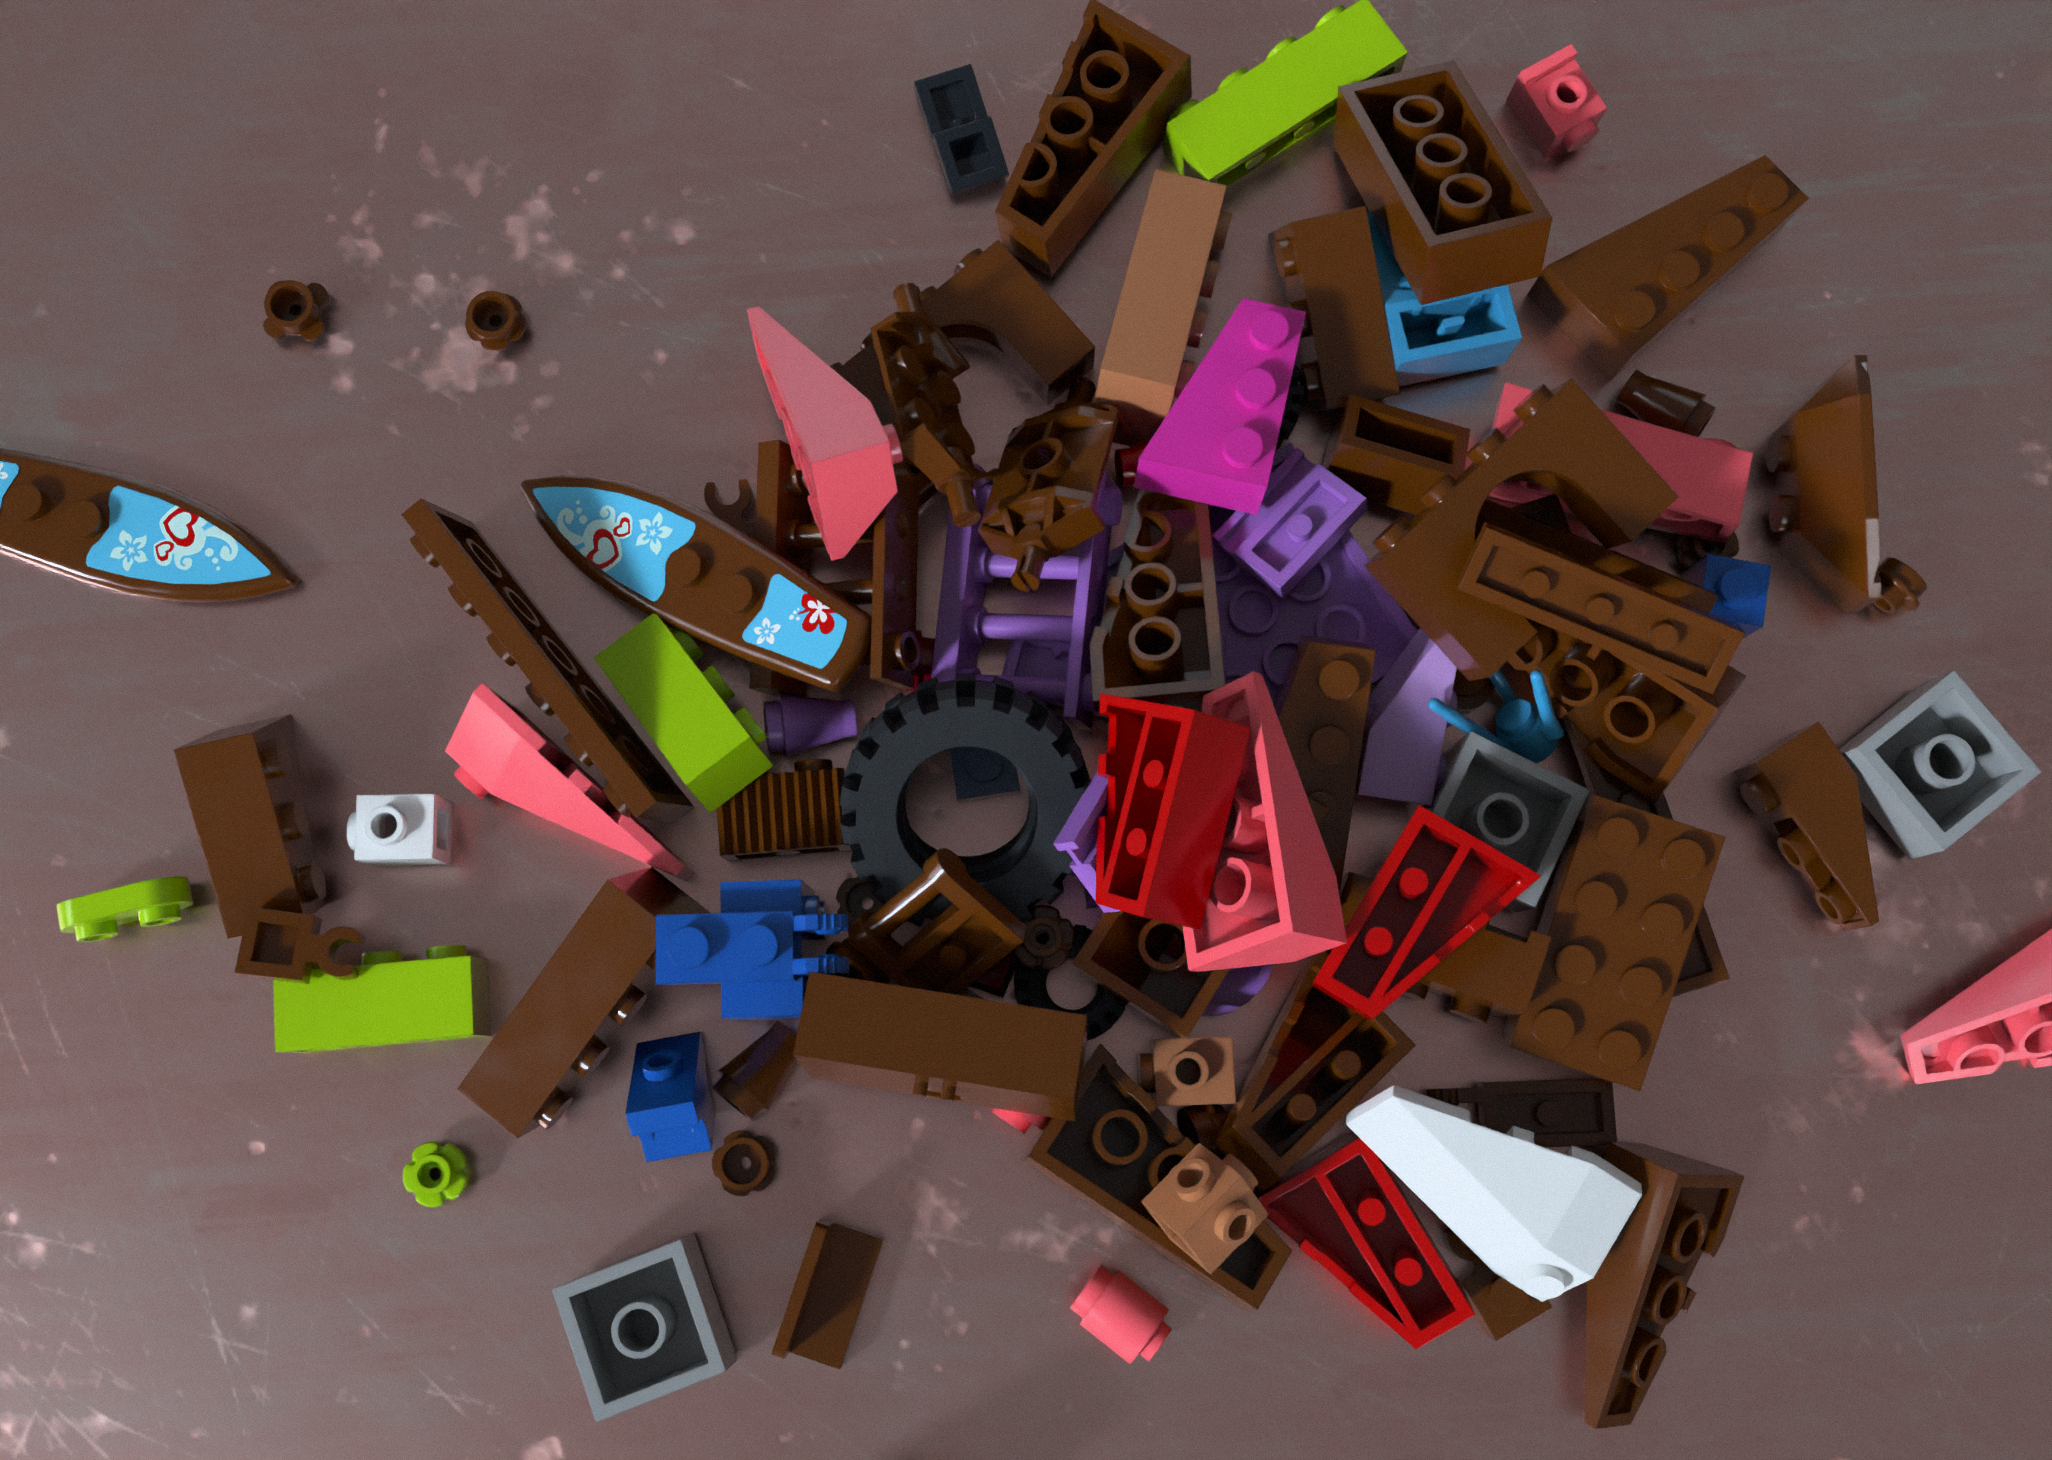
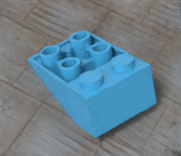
[1367,212,1522,386]

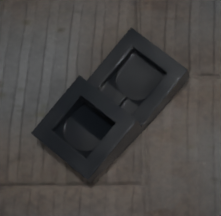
[914,64,1009,195]

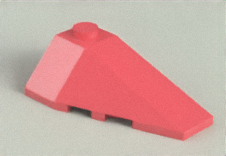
[747,306,903,561]
[1183,671,1347,972]
[1900,929,2052,1084]

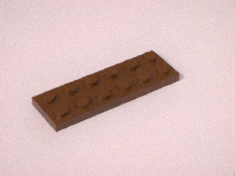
[401,498,694,823]

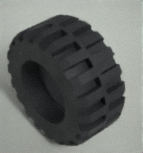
[840,673,1091,927]

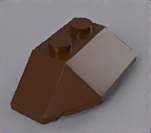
[1766,355,1881,612]

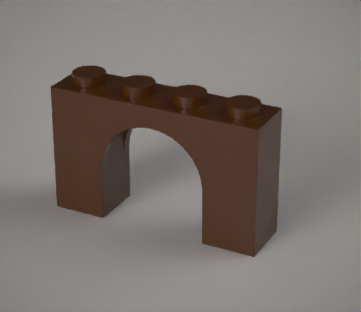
[830,239,1095,511]
[1364,379,1679,681]

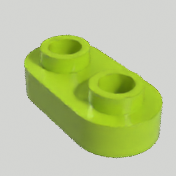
[56,876,193,942]

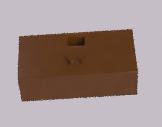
[793,972,1087,1121]

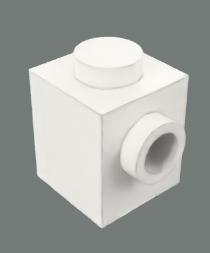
[347,794,453,866]

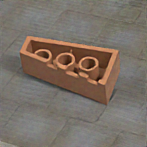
[1095,169,1232,447]

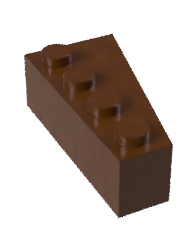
[995,0,1192,278]
[1527,155,1809,380]
[1273,635,1376,896]
[457,867,711,1138]

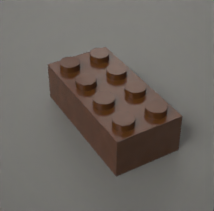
[1334,60,1552,305]
[1502,794,1726,1091]

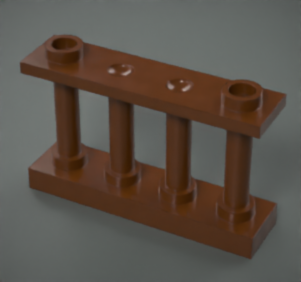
[749,423,923,697]
[1456,498,1745,694]

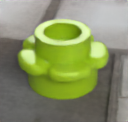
[403,1141,468,1207]

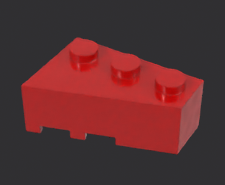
[1312,805,1541,1021]

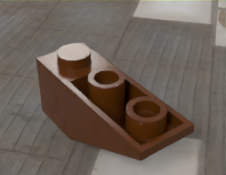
[1734,721,1879,931]

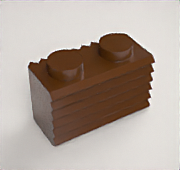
[717,759,852,861]

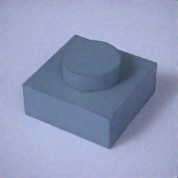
[950,746,1020,803]

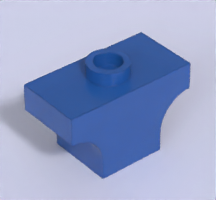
[625,1031,715,1162]

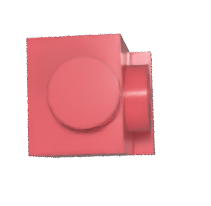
[1506,43,1607,158]

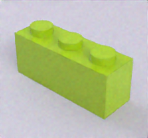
[593,613,773,813]
[273,945,491,1053]

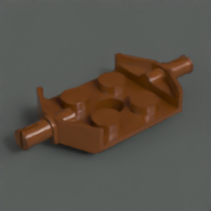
[870,283,1000,527]
[978,377,1131,592]

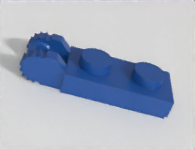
[656,911,849,985]

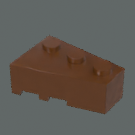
[1268,206,1400,411]
[1326,871,1552,1024]

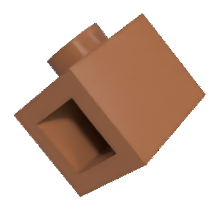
[1138,1036,1236,1106]

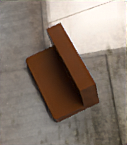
[771,1217,885,1369]

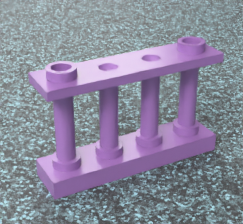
[931,464,1122,730]

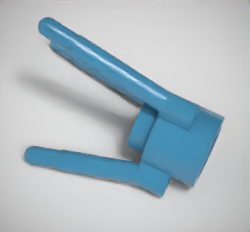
[1428,668,1565,763]

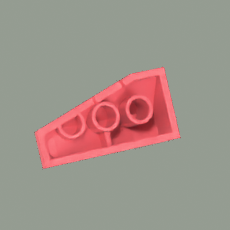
[445,683,695,882]

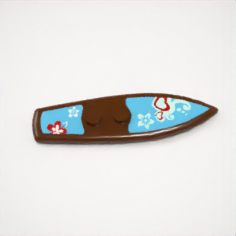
[0,448,298,602]
[520,475,872,692]

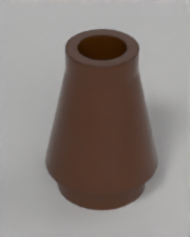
[1616,370,1716,437]
[712,1021,797,1121]

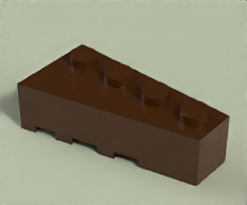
[1023,1043,1292,1310]

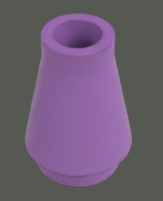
[763,694,857,757]

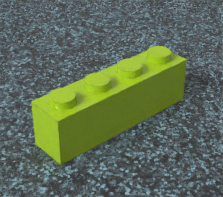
[1163,0,1408,192]

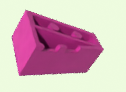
[1134,298,1306,515]

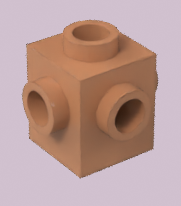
[1141,1143,1269,1274]

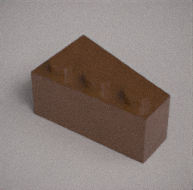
[174,714,326,939]
[1214,951,1416,1194]

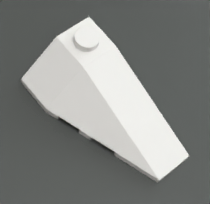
[1346,1085,1642,1302]

